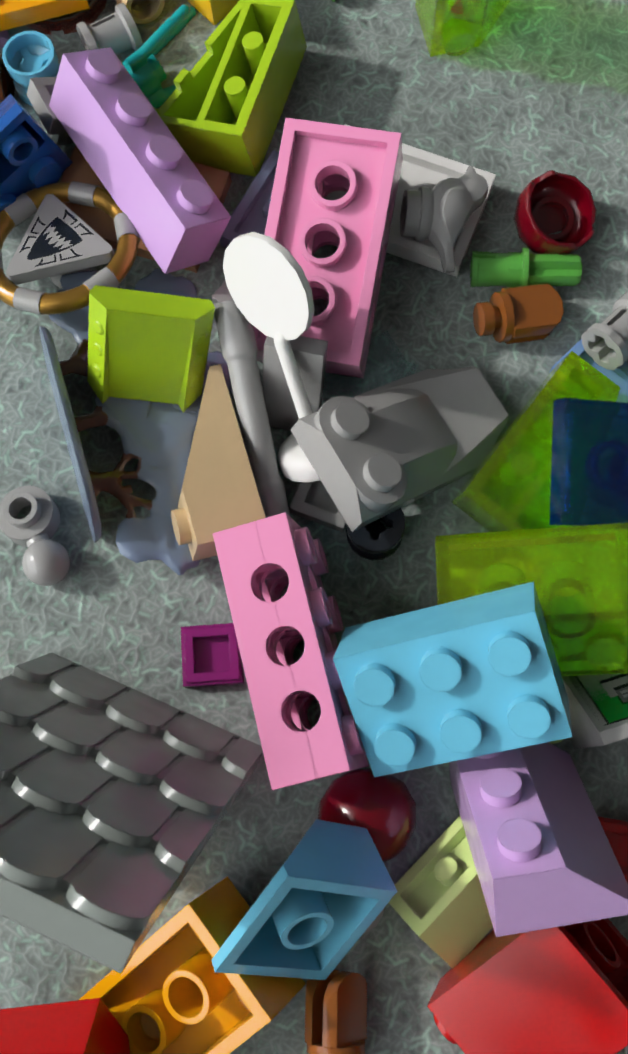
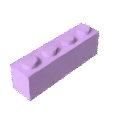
[49,47,231,274]

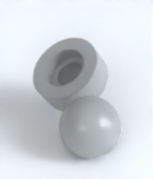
[0,486,70,586]

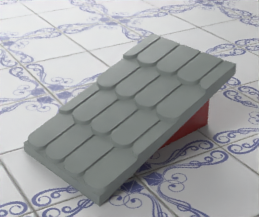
[0,652,263,974]

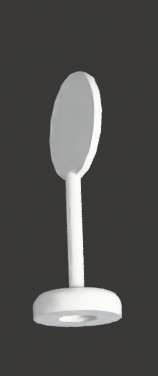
[223,232,320,483]

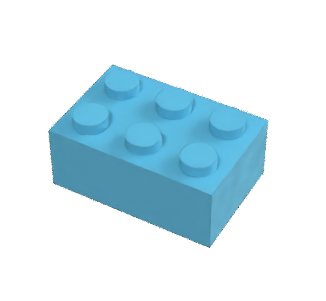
[333,581,573,777]

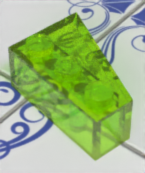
[451,351,620,572]

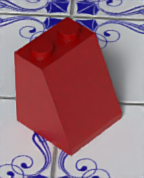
[427,918,628,1054]

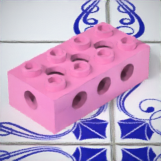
[253,118,403,378]
[213,512,369,790]

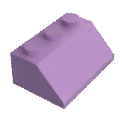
[449,742,628,937]

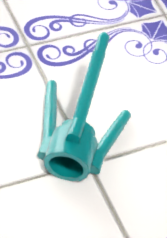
[122,4,197,109]

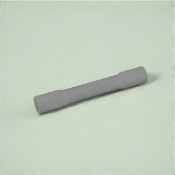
[214,300,290,518]

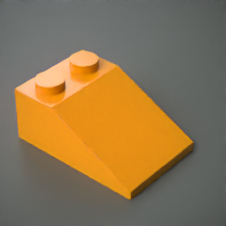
[79,876,306,1054]

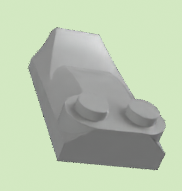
[291,367,509,532]

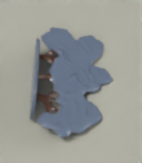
[39,268,233,575]

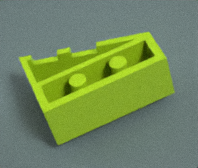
[153,0,307,177]

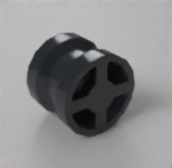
[346,508,406,561]

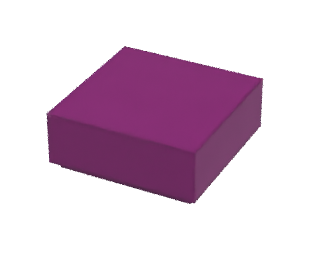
[181,623,244,688]

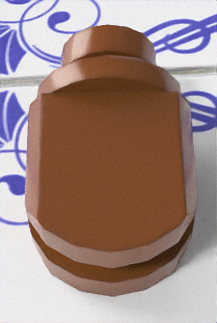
[473,284,564,344]
[305,970,367,1054]

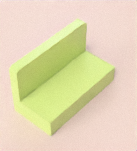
[389,815,493,968]

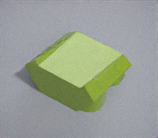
[87,285,215,413]

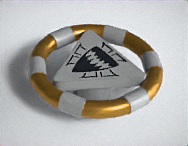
[0,181,140,315]

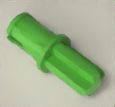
[470,247,583,287]

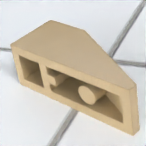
[171,364,266,561]

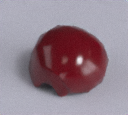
[513,170,597,254]
[318,768,416,862]

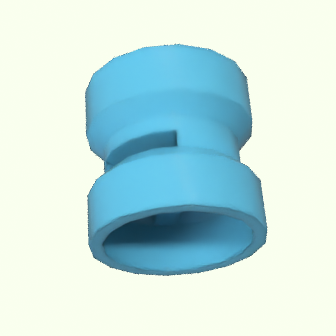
[2,31,60,106]

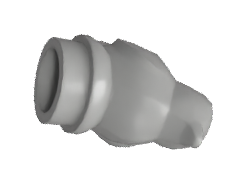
[400,166,488,273]

